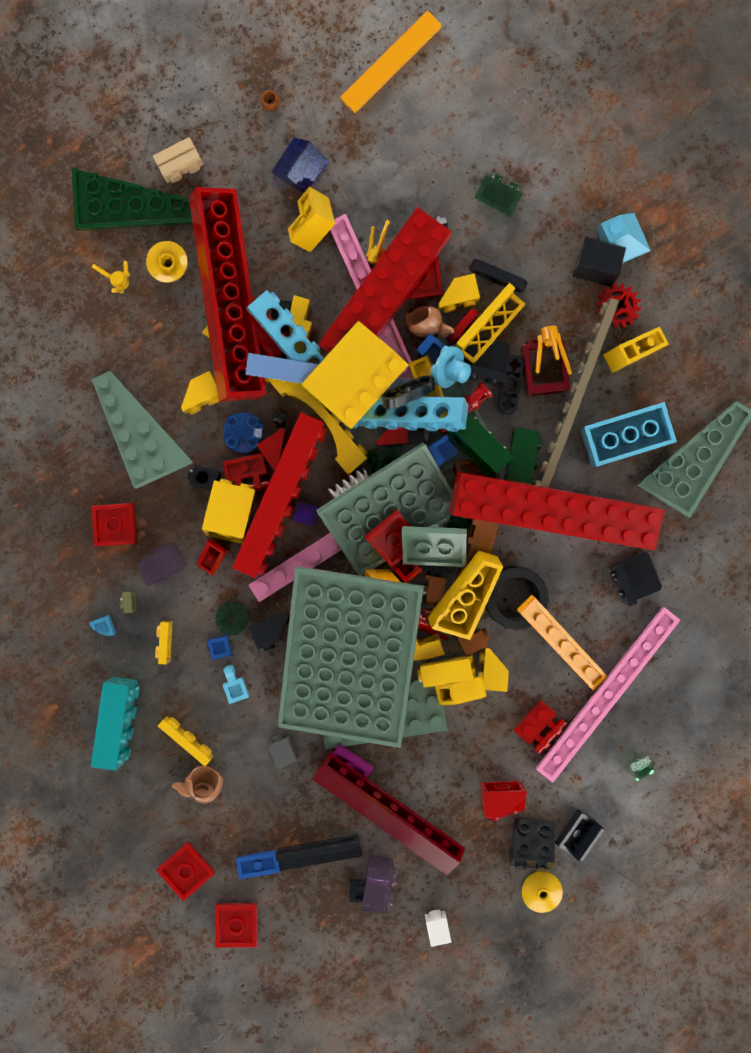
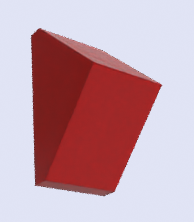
[375,411,408,447]
[257,429,287,470]
[196,538,231,576]
[392,559,422,583]

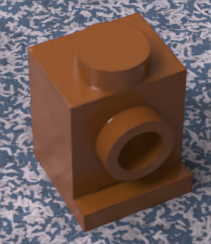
[423,575,447,606]
[456,628,490,656]

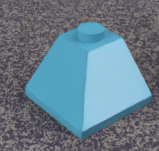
[596,213,651,263]

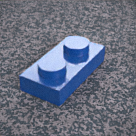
[236,850,280,879]

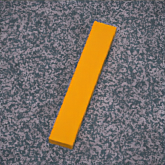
[340,10,442,114]
[517,595,608,691]

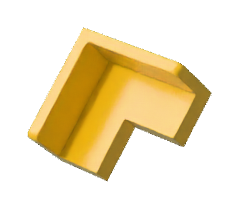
[288,187,335,252]

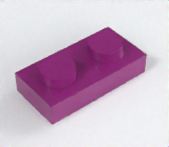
[333,744,374,778]

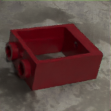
[520,340,570,397]

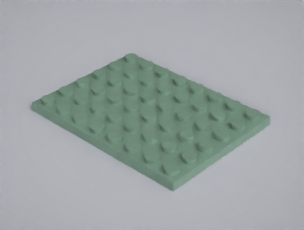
[278,566,424,748]

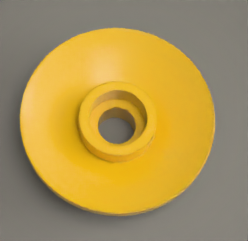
[146,241,188,283]
[521,871,563,913]

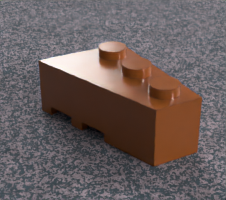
[456,519,499,579]

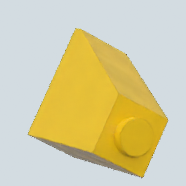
[418,653,477,688]

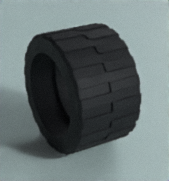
[485,566,549,630]

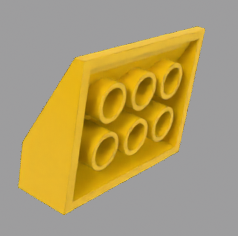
[301,321,408,429]

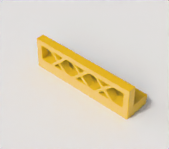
[455,283,526,365]

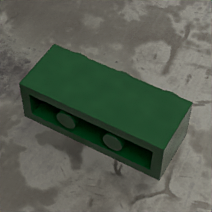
[448,413,513,477]
[504,427,542,485]

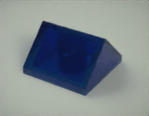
[271,137,328,194]

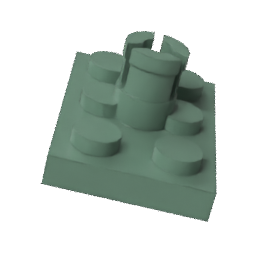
[402,524,467,567]

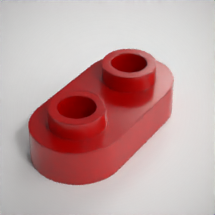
[446,308,479,345]

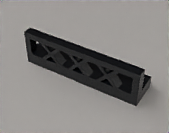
[275,834,362,871]

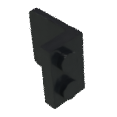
[464,337,509,386]
[609,552,662,606]
[509,818,555,872]

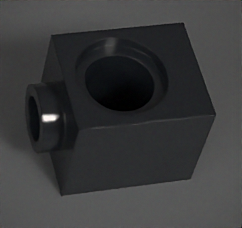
[188,465,222,490]

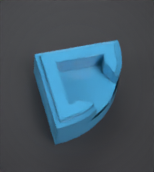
[89,615,117,636]

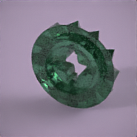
[215,602,248,635]

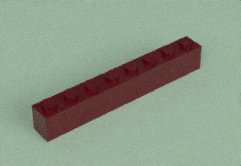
[312,752,465,875]

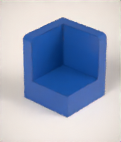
[416,334,444,365]
[428,434,457,467]

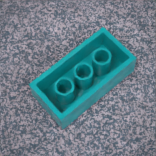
[91,677,140,771]

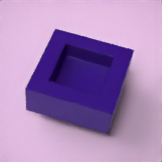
[293,501,318,526]

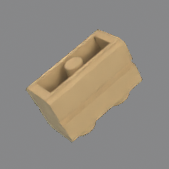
[153,137,203,183]

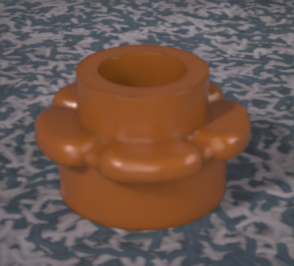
[260,90,280,111]

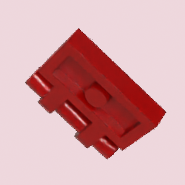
[222,453,270,493]
[513,699,567,754]

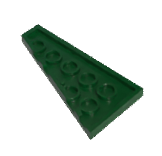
[71,167,193,231]

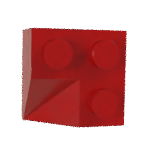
[480,781,527,821]

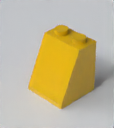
[202,479,257,544]

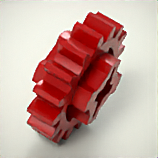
[595,283,642,329]

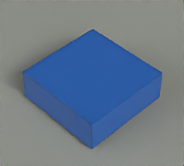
[207,635,233,660]

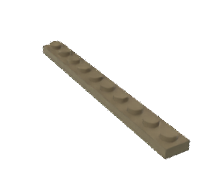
[534,298,619,487]

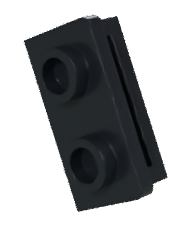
[555,809,605,862]

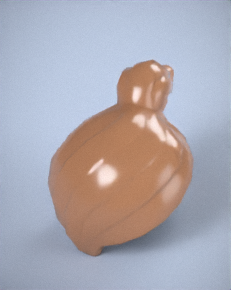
[405,306,454,338]
[172,765,223,803]

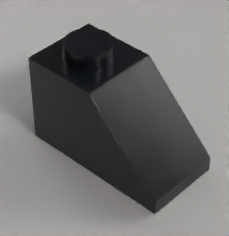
[248,610,290,651]

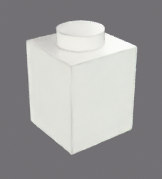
[425,910,451,947]

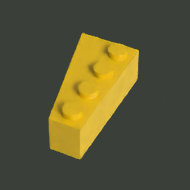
[428,550,503,640]

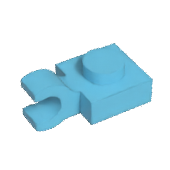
[223,664,250,704]

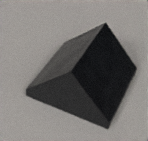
[572,236,626,287]

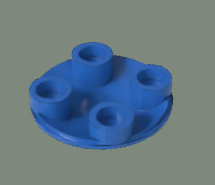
[223,412,264,453]

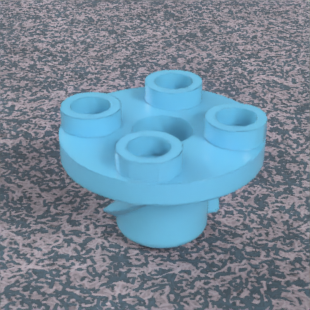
[430,346,471,388]

